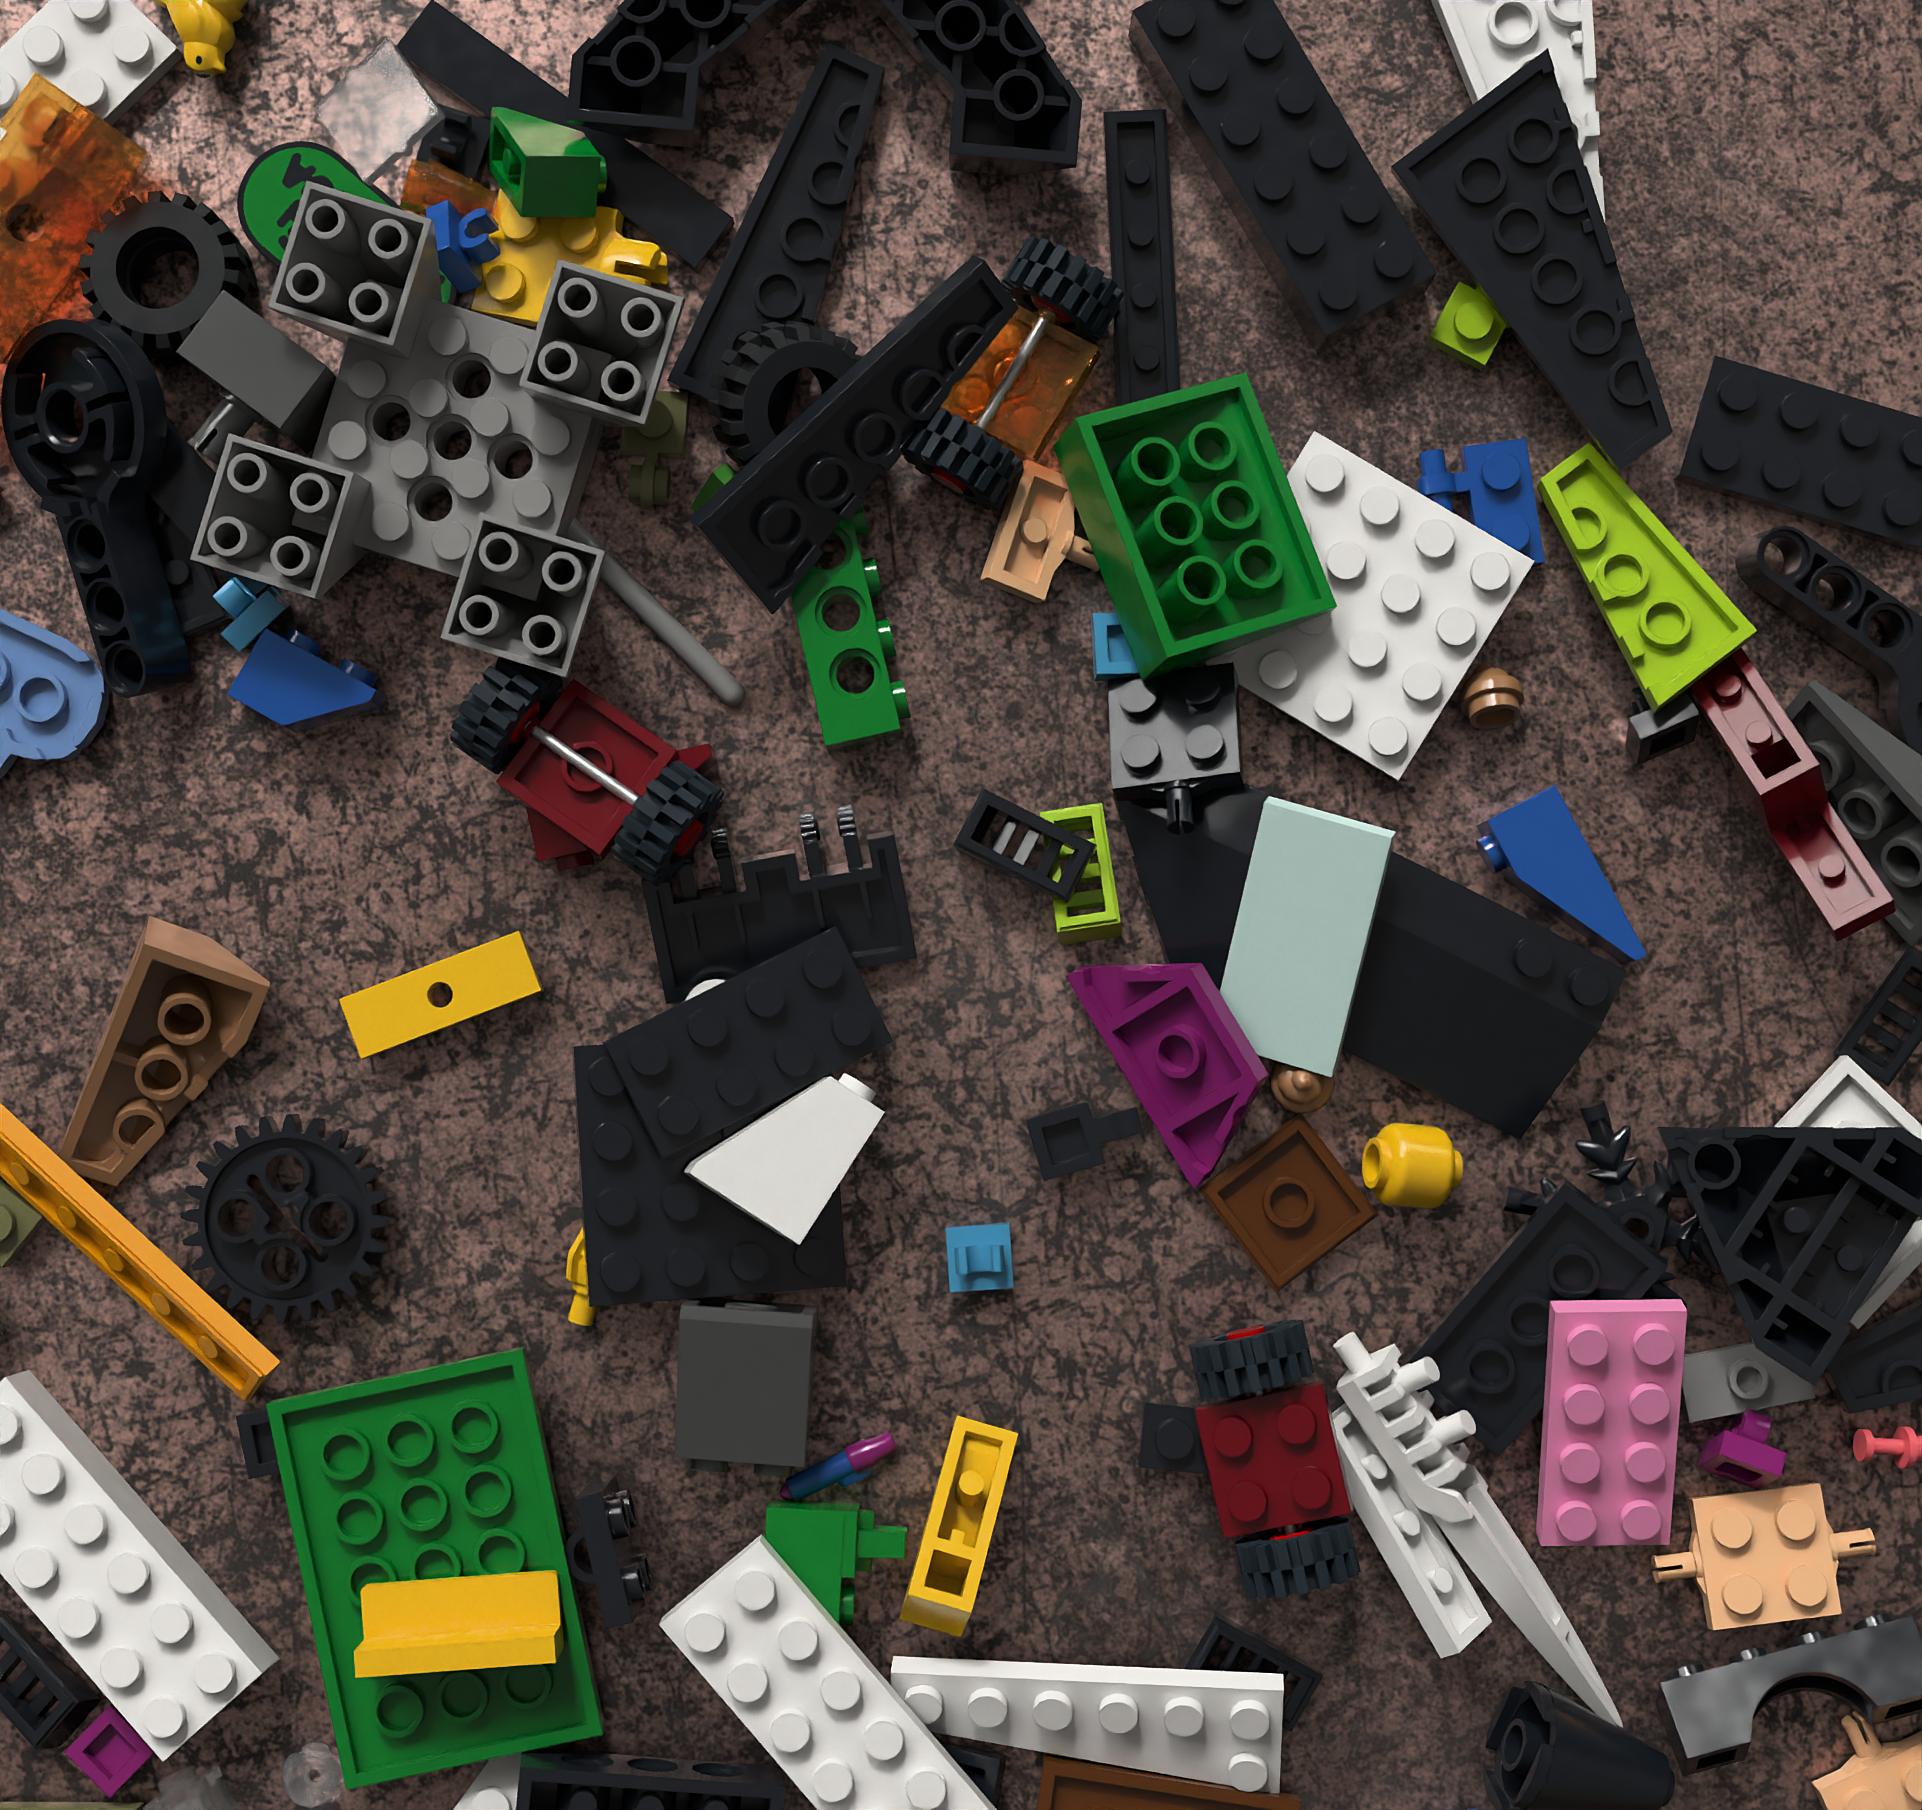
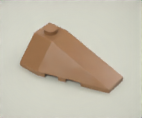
[57,916,270,1186]

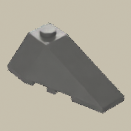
[1784,680,1922,947]

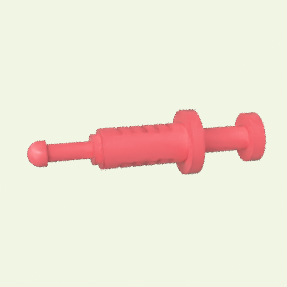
[1853,1426,1922,1469]

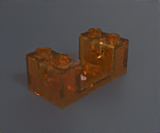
[0,72,154,365]

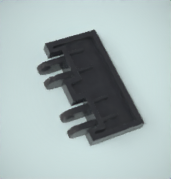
[641,805,917,1004]

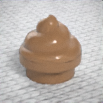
[1459,661,1524,730]
[1270,1061,1334,1114]

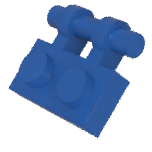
[1416,438,1545,568]

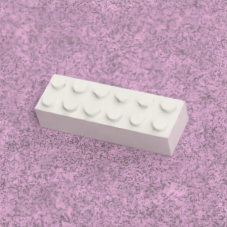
[0,1370,280,1762]

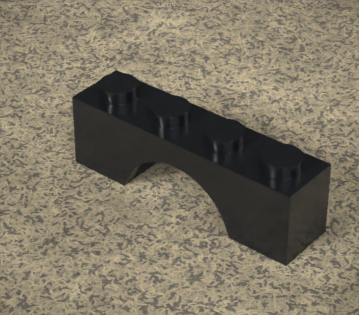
[1656,1614,1922,1777]

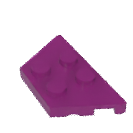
[1066,963,1269,1188]

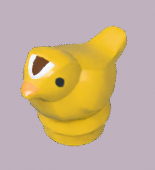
[152,0,248,79]

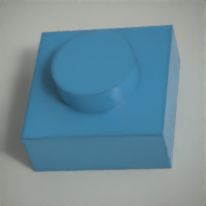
[1091,613,1140,682]

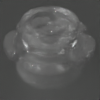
[282,1742,344,1807]

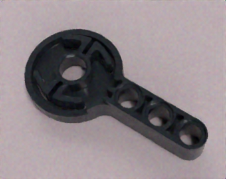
[1,318,191,698]
[1735,526,1922,756]

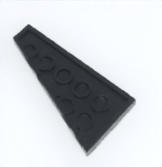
[1391,48,1673,473]

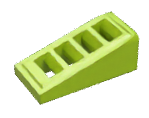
[1039,803,1122,945]

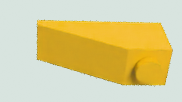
[899,1415,1018,1637]

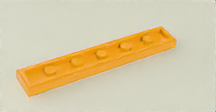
[0,1103,281,1403]

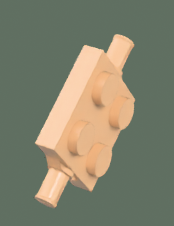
[1651,1482,1876,1630]

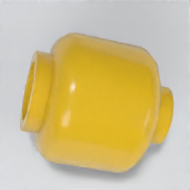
[1362,1123,1463,1209]

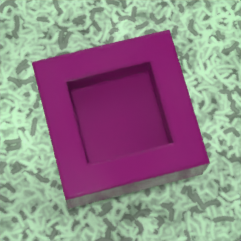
[64,1704,155,1798]

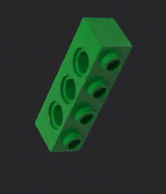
[791,498,911,753]

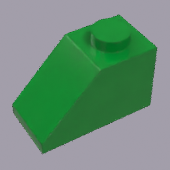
[487,107,607,217]

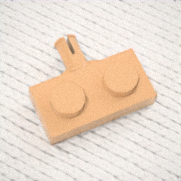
[980,459,1099,604]
[1811,1711,1922,1810]

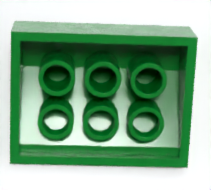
[1053,372,1337,680]

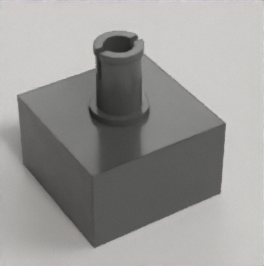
[176,290,336,466]

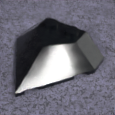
[1657,1127,1922,1386]

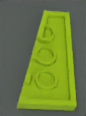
[1537,442,1757,714]

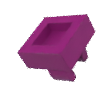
[1697,1410,1787,1490]

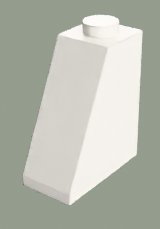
[683,1073,885,1245]

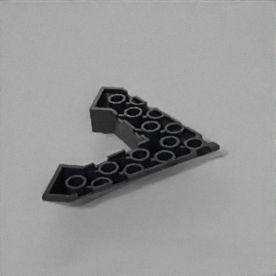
[566,0,1082,176]

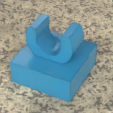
[213,577,291,652]
[945,1223,1014,1292]

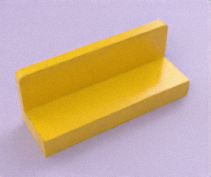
[354,1570,564,1678]

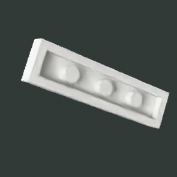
[1332,1403,1492,1658]

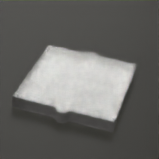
[313,37,445,186]

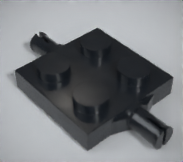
[1108,662,1244,835]

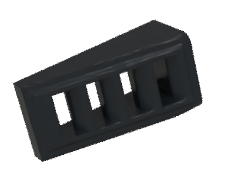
[953,788,1097,903]
[1833,940,1922,1087]
[1179,1608,1323,1732]
[0,1610,100,1750]

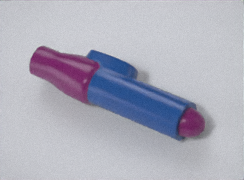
[779,1431,898,1502]

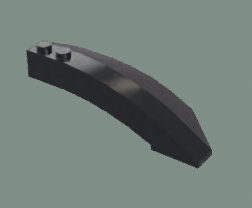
[1113,783,1627,1139]

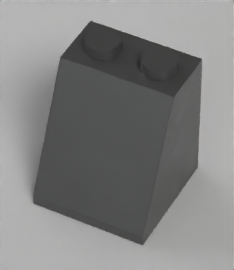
[674,1297,819,1477]

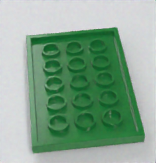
[266,1346,606,1790]

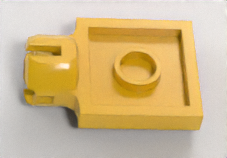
[471,189,668,327]

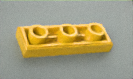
[339,931,544,1059]

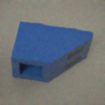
[227,627,388,733]

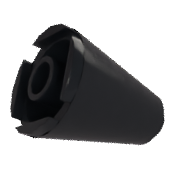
[1483,1680,1675,1810]

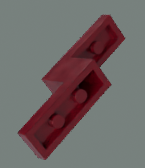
[1687,647,1896,942]

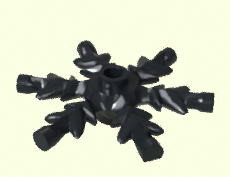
[1502,1100,1721,1308]

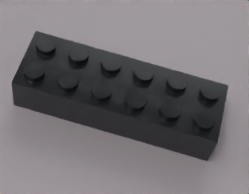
[1128,0,1436,355]

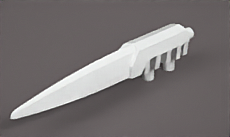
[1333,1332,1624,1729]

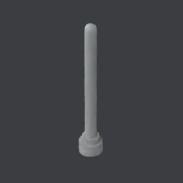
[567,518,745,707]

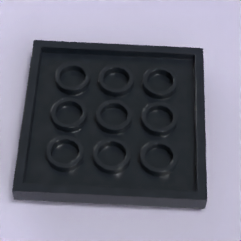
[572,1045,847,1307]

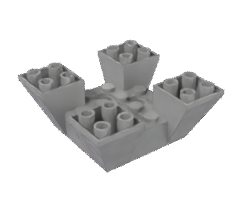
[190,181,685,678]

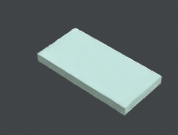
[1220,796,1396,1077]

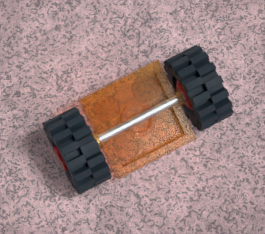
[900,237,1124,511]

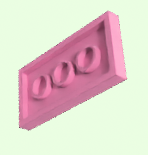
[1536,1299,1687,1546]

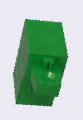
[765,1499,907,1627]

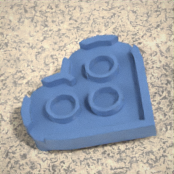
[0,608,110,778]

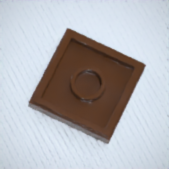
[1198,1113,1378,1292]

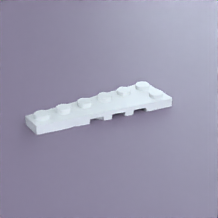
[891,1656,1284,1794]

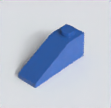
[1476,785,1647,964]

